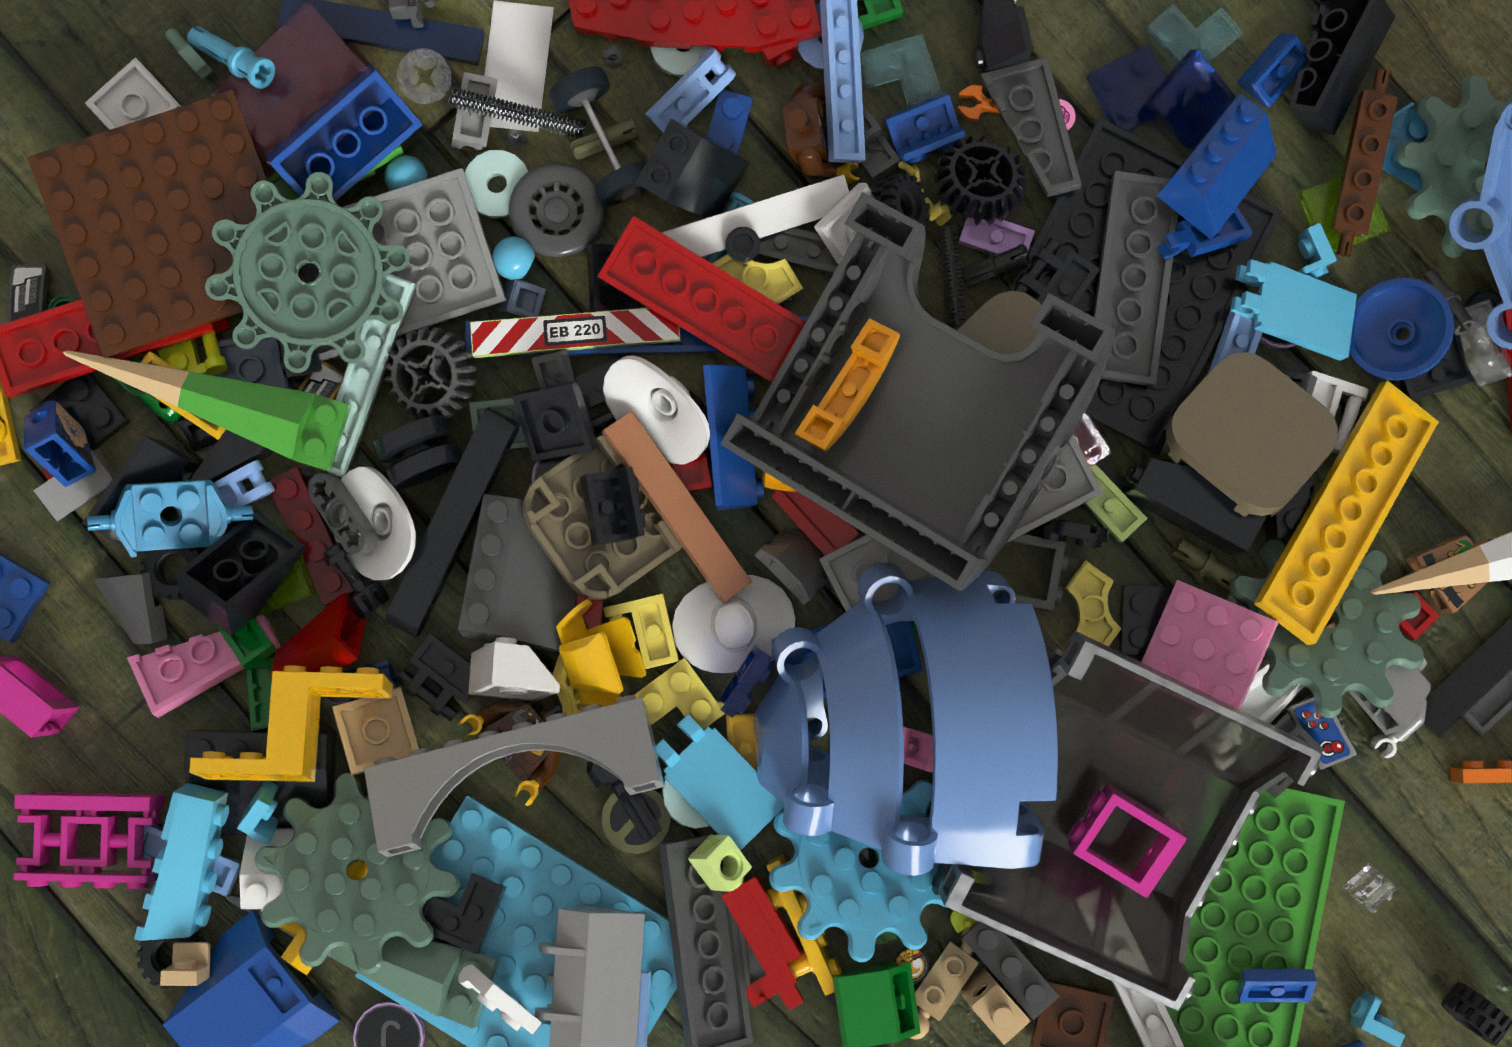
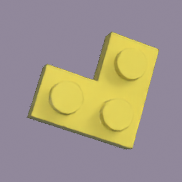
[633,658,725,730]

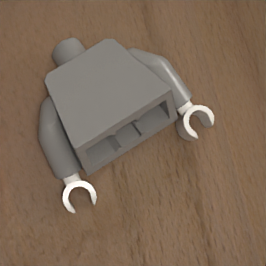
[1348,658,1431,758]

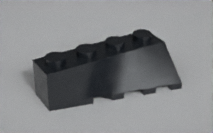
[1289,0,1395,135]

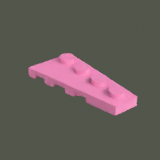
[127,615,281,718]

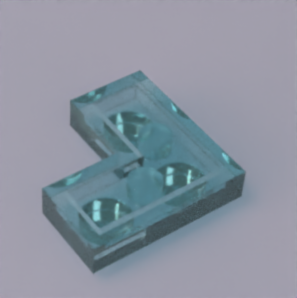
[1145,4,1244,80]
[860,33,942,107]

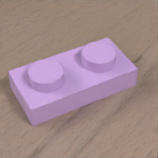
[958,217,1035,259]

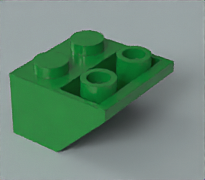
[833,961,921,1047]

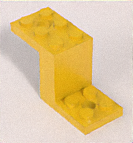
[189,666,393,782]

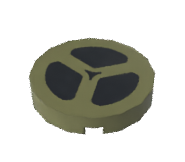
[601,789,671,854]

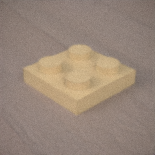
[332,687,419,776]

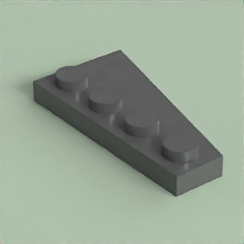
[980,57,1082,197]

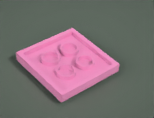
[1136,580,1278,720]

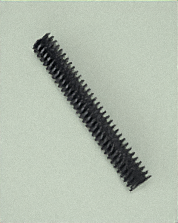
[448,87,587,139]

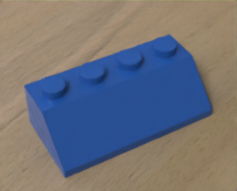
[266,65,423,201]
[1157,93,1277,239]
[703,365,764,511]

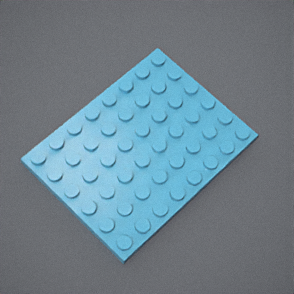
[355,794,677,1047]

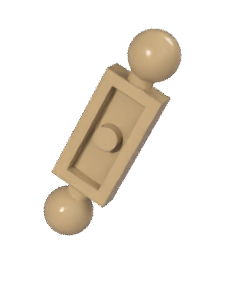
[910,923,980,1040]

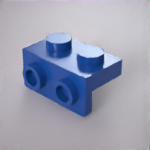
[883,93,966,163]

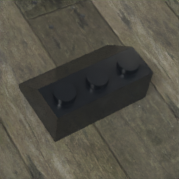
[82,435,199,545]

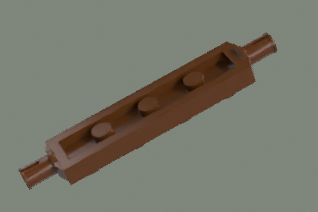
[1330,69,1398,257]

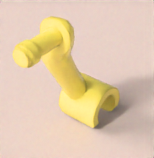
[898,161,953,226]

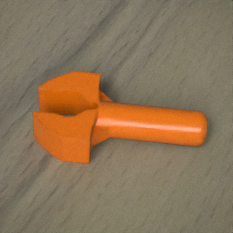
[956,85,999,123]

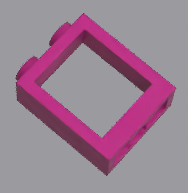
[0,655,80,738]
[1068,783,1188,898]

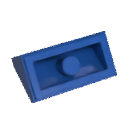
[1237,33,1306,108]

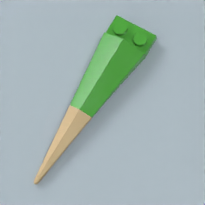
[63,350,352,472]

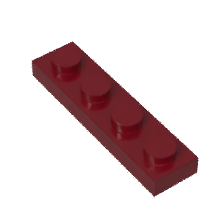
[267,466,354,606]

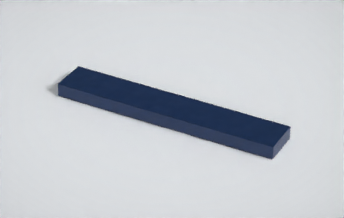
[277,0,485,66]

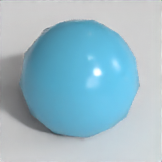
[384,155,428,191]
[492,236,535,280]

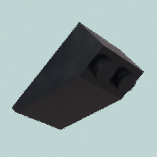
[175,511,306,635]

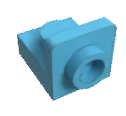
[1298,223,1337,279]
[237,781,279,844]
[1349,991,1406,1047]

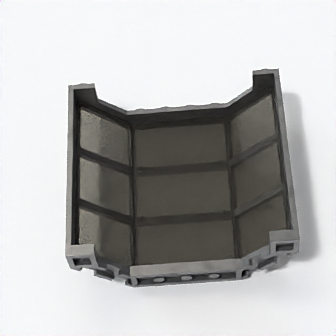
[938,631,1321,1011]

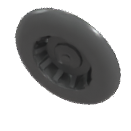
[509,163,605,257]

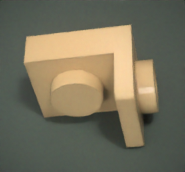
[160,942,211,986]

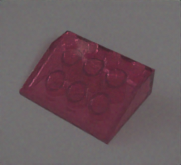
[211,2,368,163]

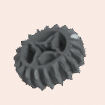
[384,327,477,419]

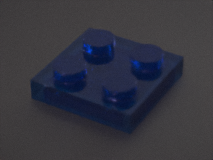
[1086,44,1180,132]
[1146,49,1236,149]
[717,644,773,718]

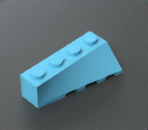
[134,783,229,941]

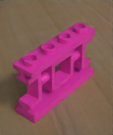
[13,792,165,889]

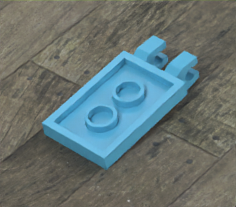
[1230,259,1357,361]
[655,714,784,851]

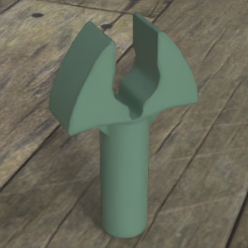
[165,28,213,79]

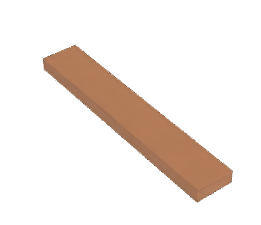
[602,411,752,603]

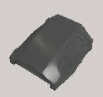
[754,528,829,605]

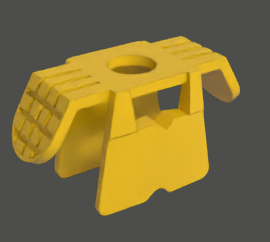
[556,599,646,707]

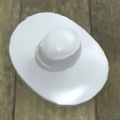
[603,355,710,464]
[333,466,416,581]
[672,575,795,673]

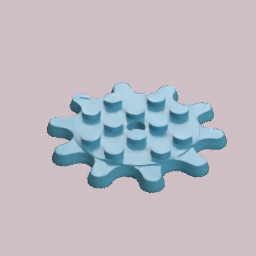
[769,772,948,962]

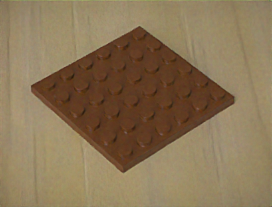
[27,90,307,358]

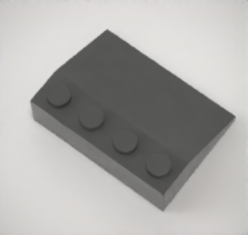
[458,494,577,652]

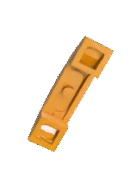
[795,318,900,452]

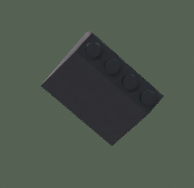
[184,729,336,836]

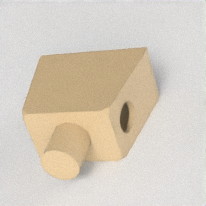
[960,966,1031,1045]

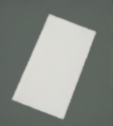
[484,0,554,132]

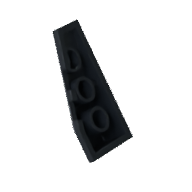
[973,0,1033,73]

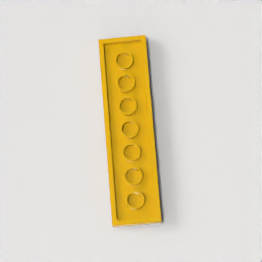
[1253,380,1439,645]

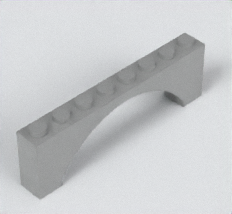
[364,695,665,857]

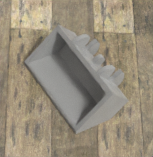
[534,905,645,1047]

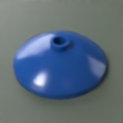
[1349,278,1455,380]

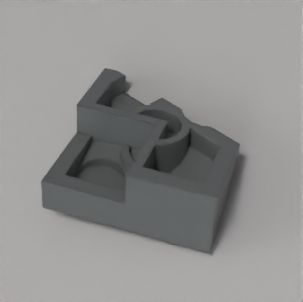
[94,572,168,644]

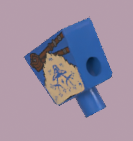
[24,400,96,487]

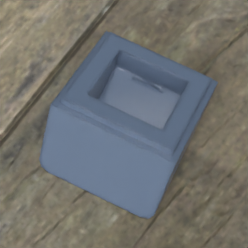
[498,279,546,318]

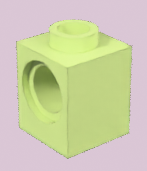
[687,834,752,892]

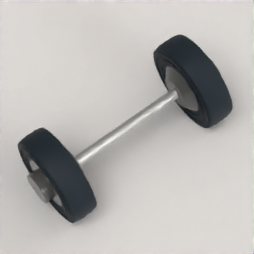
[548,66,647,206]

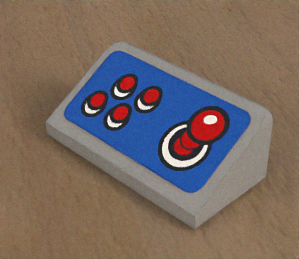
[1286,694,1357,770]

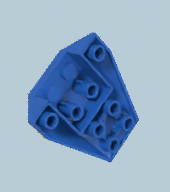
[163,909,341,1047]

